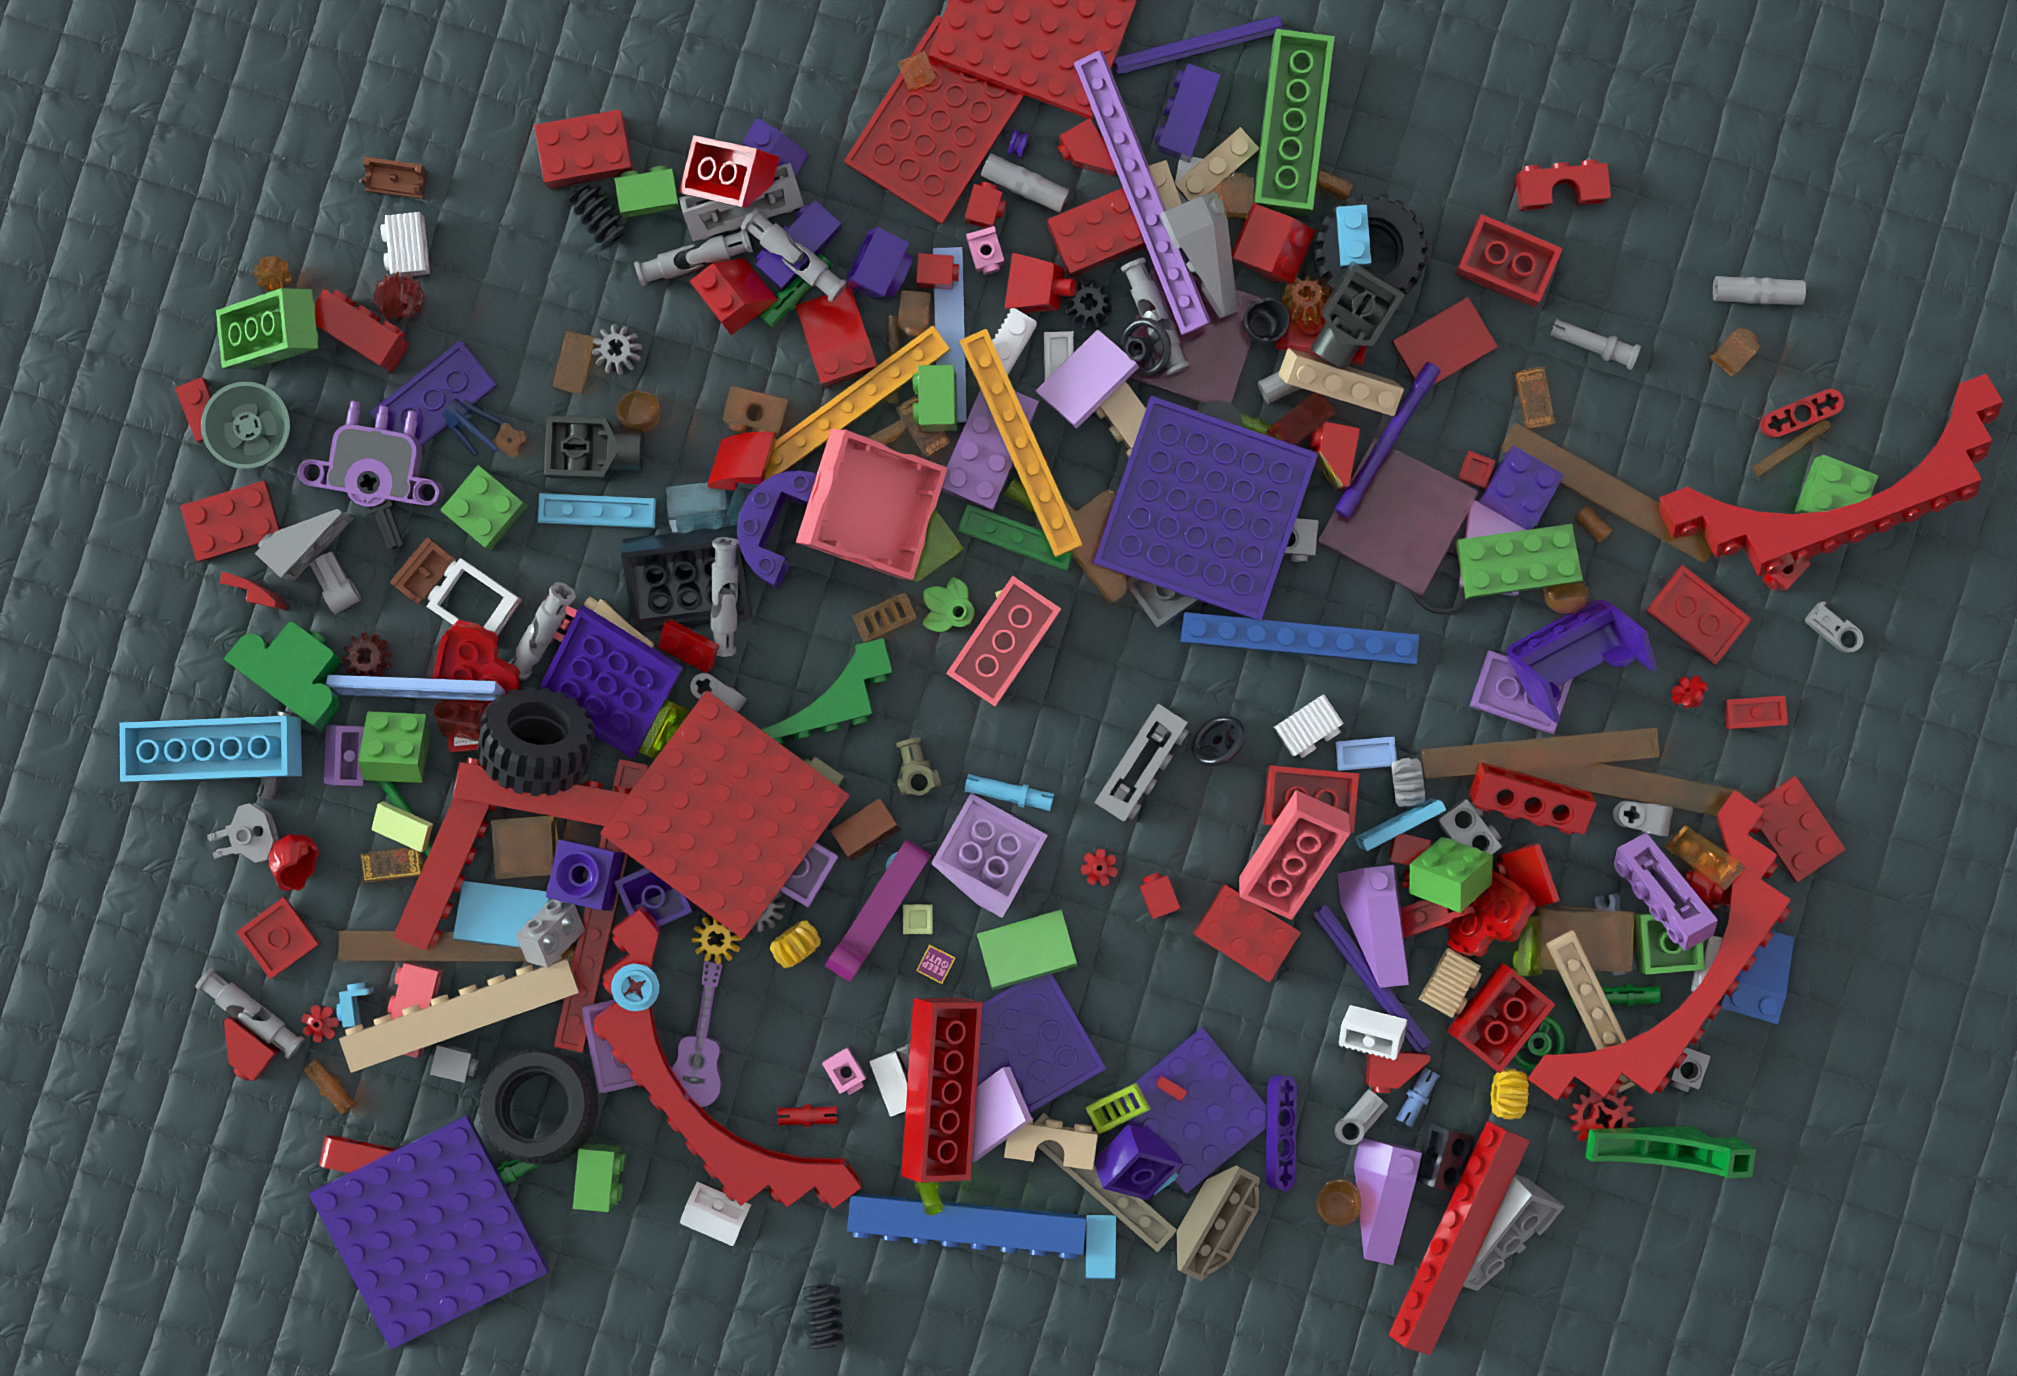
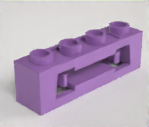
[1614,833,1718,951]

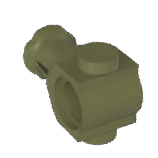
[896,737,942,796]

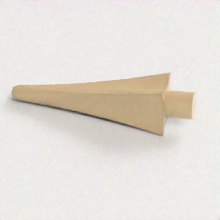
[584,596,654,647]

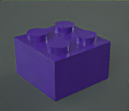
[1479,445,1564,530]

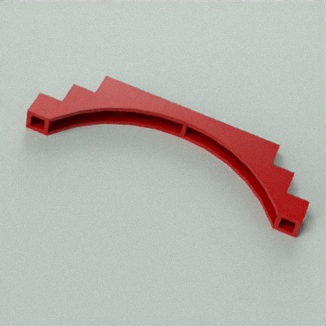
[1658,374,2003,576]
[1528,790,1791,1102]
[593,905,862,1209]

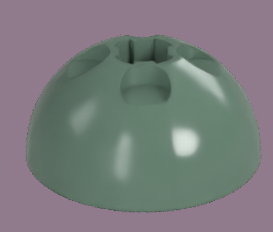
[201,382,290,469]

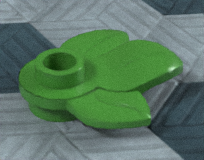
[922,577,975,632]

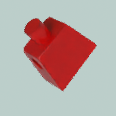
[1004,253,1076,314]

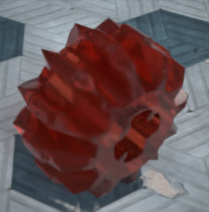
[373,271,424,322]
[342,632,393,677]

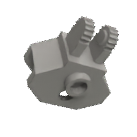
[207,803,280,863]

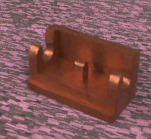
[361,156,428,200]
[390,537,457,605]
[831,798,901,861]

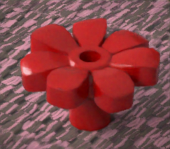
[1671,675,1708,708]
[1080,849,1118,886]
[301,1005,340,1042]

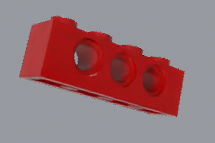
[1469,762,1597,835]

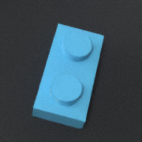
[1336,205,1371,268]

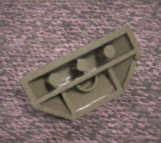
[1177,1165,1260,1281]

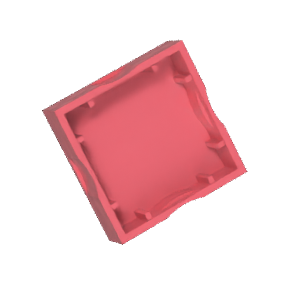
[796,429,948,580]

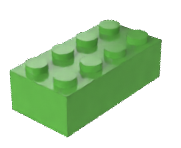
[216,288,318,369]

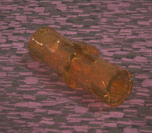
[303,1058,356,1115]

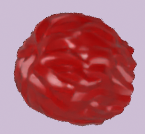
[268,834,320,891]

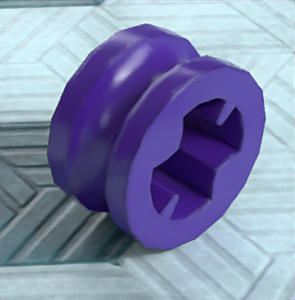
[1007,129,1029,158]

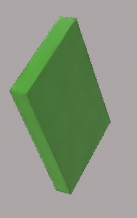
[977,910,1078,991]

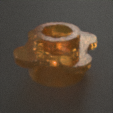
[492,423,527,458]

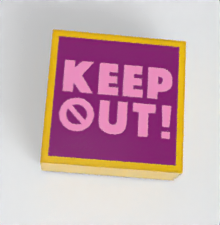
[916,944,956,984]

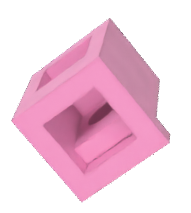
[966,226,1004,275]
[822,1046,866,1095]

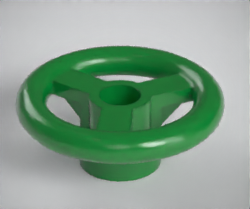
[1512,1015,1566,1072]

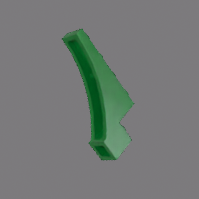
[761,638,893,744]
[1585,1126,1756,1178]

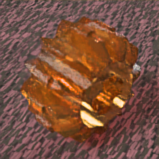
[1282,274,1330,326]

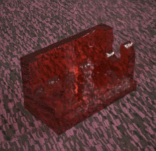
[1266,392,1336,445]

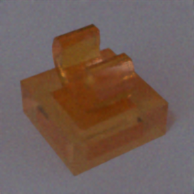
[897,51,936,91]

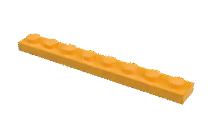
[764,326,951,481]
[959,329,1083,557]

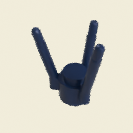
[441,398,510,456]

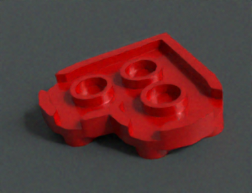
[432,620,521,711]
[1446,870,1535,957]

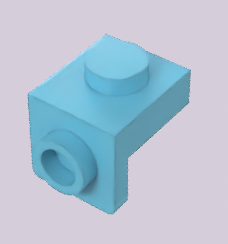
[336,982,374,1028]

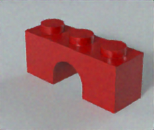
[1515,159,1611,211]

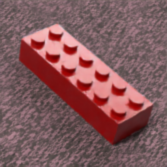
[901,998,983,1183]

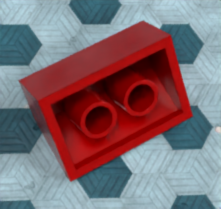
[679,135,780,208]
[1447,962,1556,1073]

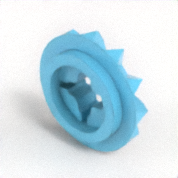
[611,963,660,1011]

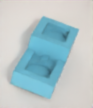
[1086,1215,1116,1279]

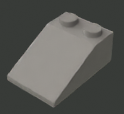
[255,509,354,582]

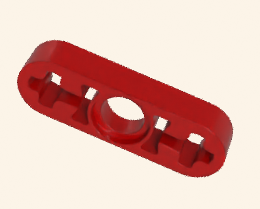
[1760,389,1844,439]

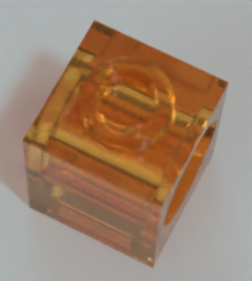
[898,290,931,336]
[1710,327,1761,376]

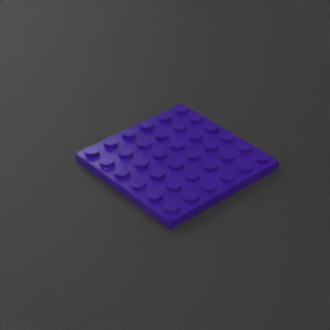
[1093,396,1318,621]
[309,1114,549,1350]

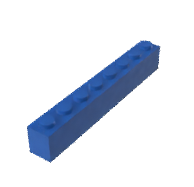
[1180,612,1419,666]
[847,1192,1086,1259]

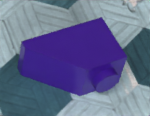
[742,118,809,178]

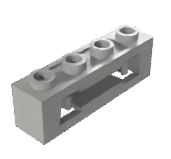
[679,163,804,241]
[1094,704,1189,822]

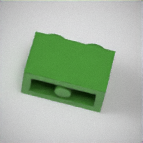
[614,166,681,218]

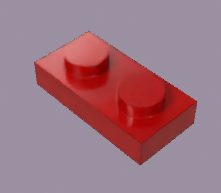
[175,377,212,443]
[658,619,719,673]
[1724,696,1788,729]

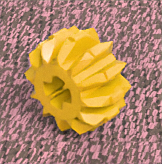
[692,917,742,964]
[770,921,821,968]
[1490,1069,1529,1120]

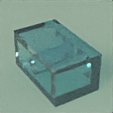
[666,482,731,533]

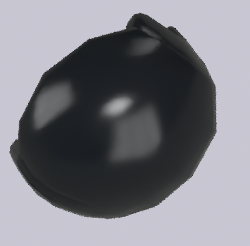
[1242,297,1290,345]

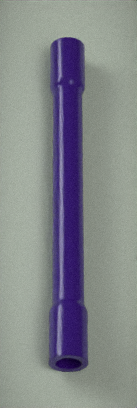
[1334,362,1441,518]

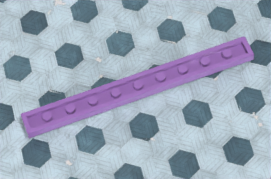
[1074,50,1211,335]

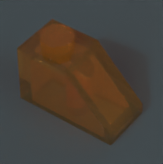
[1209,173,1254,218]

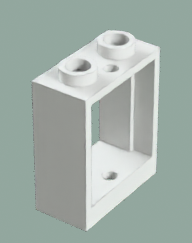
[427,558,522,636]

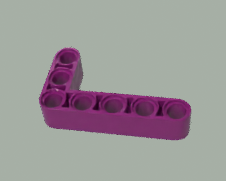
[825,839,931,982]

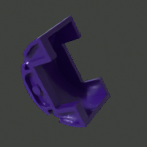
[737,471,817,590]

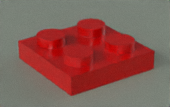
[236,897,320,979]

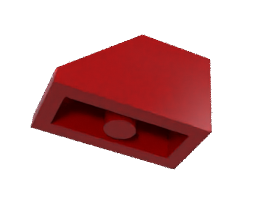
[1057,118,1118,177]
[224,1016,281,1081]
[1366,1051,1430,1093]

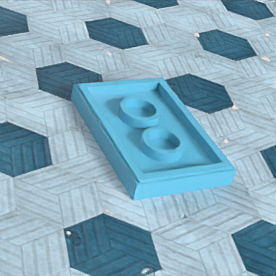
[1355,798,1446,851]
[453,881,550,949]

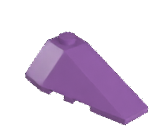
[1337,865,1409,988]
[1354,1137,1422,1265]

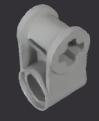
[690,673,747,713]
[1613,801,1673,837]

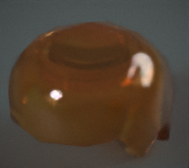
[616,390,661,433]
[1543,578,1589,614]
[1316,1179,1362,1227]

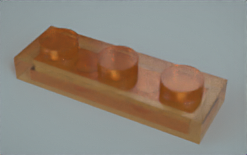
[1665,825,1745,890]

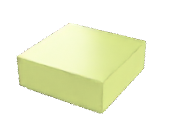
[903,904,933,934]

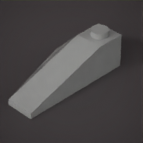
[1160,192,1238,318]
[1463,1174,1565,1291]

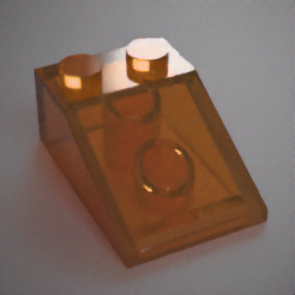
[1536,906,1634,972]

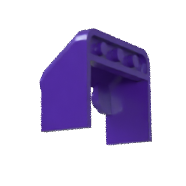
[1507,600,1657,723]

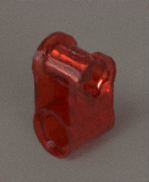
[433,699,487,741]

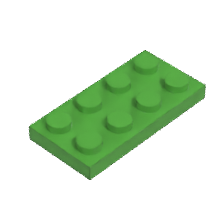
[1455,524,1583,599]

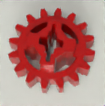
[1568,1088,1635,1146]

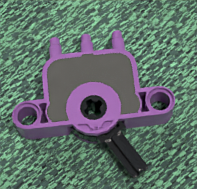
[298,401,445,550]

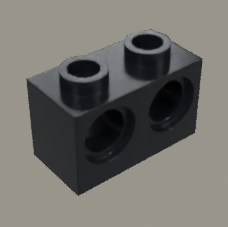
[1416,1123,1475,1192]

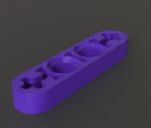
[1266,1074,1297,1191]

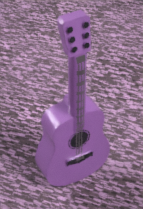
[672,961,723,1107]

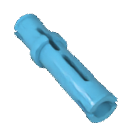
[964,774,1054,812]

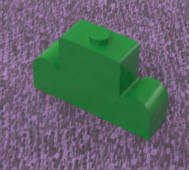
[224,622,341,732]

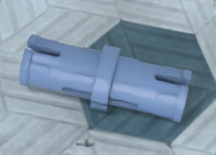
[1396,1067,1440,1127]

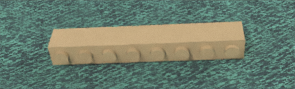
[339,956,580,1073]

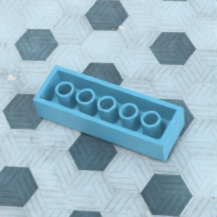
[119,716,302,782]

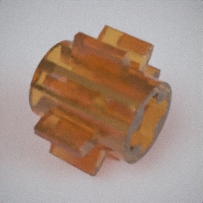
[254,255,291,292]

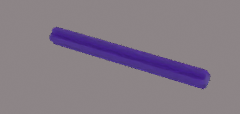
[1113,16,1283,75]
[1313,905,1430,1053]

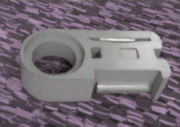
[1805,602,1864,653]

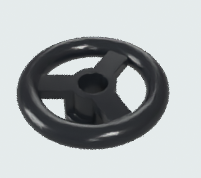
[1120,318,1171,376]
[1192,715,1245,766]

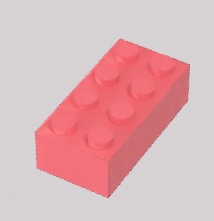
[946,576,1062,707]
[1239,790,1350,920]

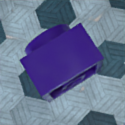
[845,227,913,299]
[546,839,625,911]

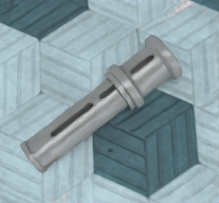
[1550,318,1641,370]

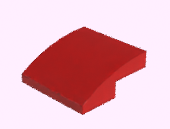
[707,432,776,490]
[219,572,289,611]

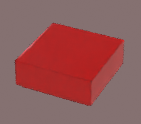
[1457,451,1496,489]
[1155,1074,1187,1101]

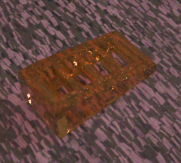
[852,592,917,643]

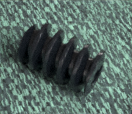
[567,185,629,250]
[803,1284,844,1349]

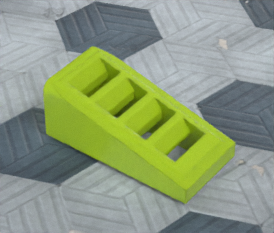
[1086,1082,1150,1134]

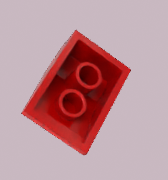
[795,287,877,388]

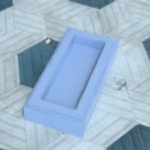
[1335,737,1397,771]

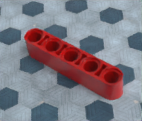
[319,1135,396,1173]

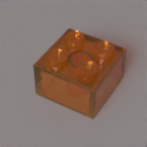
[491,816,558,879]

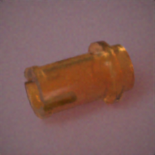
[1316,169,1354,200]
[1575,505,1613,543]

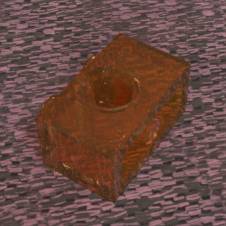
[722,386,790,437]

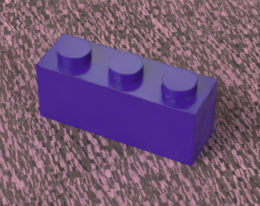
[1154,63,1221,163]
[756,200,843,292]

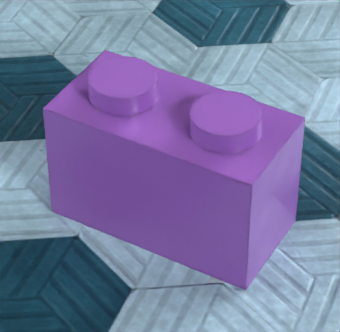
[324,725,364,786]

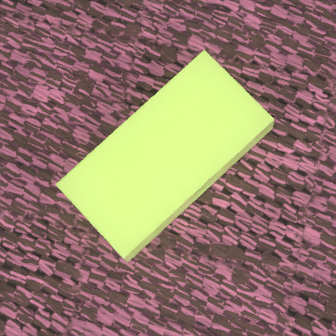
[371,801,433,852]

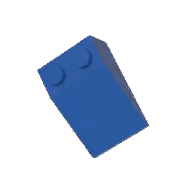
[1718,930,1794,1024]

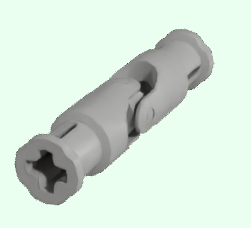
[740,208,848,302]
[634,229,753,287]
[1121,257,1190,376]
[711,537,739,657]
[508,582,576,681]
[195,967,305,1059]

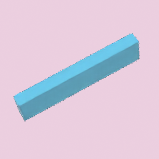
[538,493,657,529]

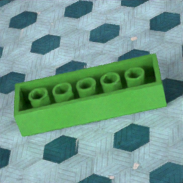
[1253,29,1335,216]

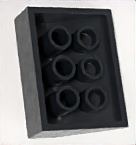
[621,525,751,632]

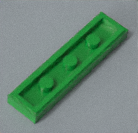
[957,503,1075,572]

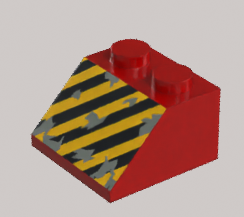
[1309,422,1360,492]

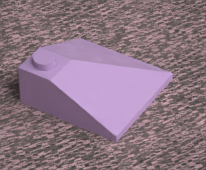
[931,793,1048,918]

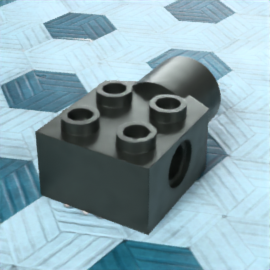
[1310,261,1405,370]
[544,416,645,481]

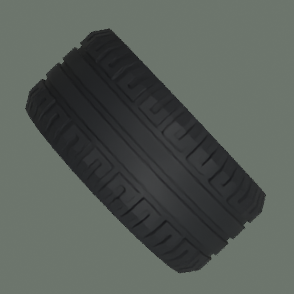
[479,1049,598,1165]

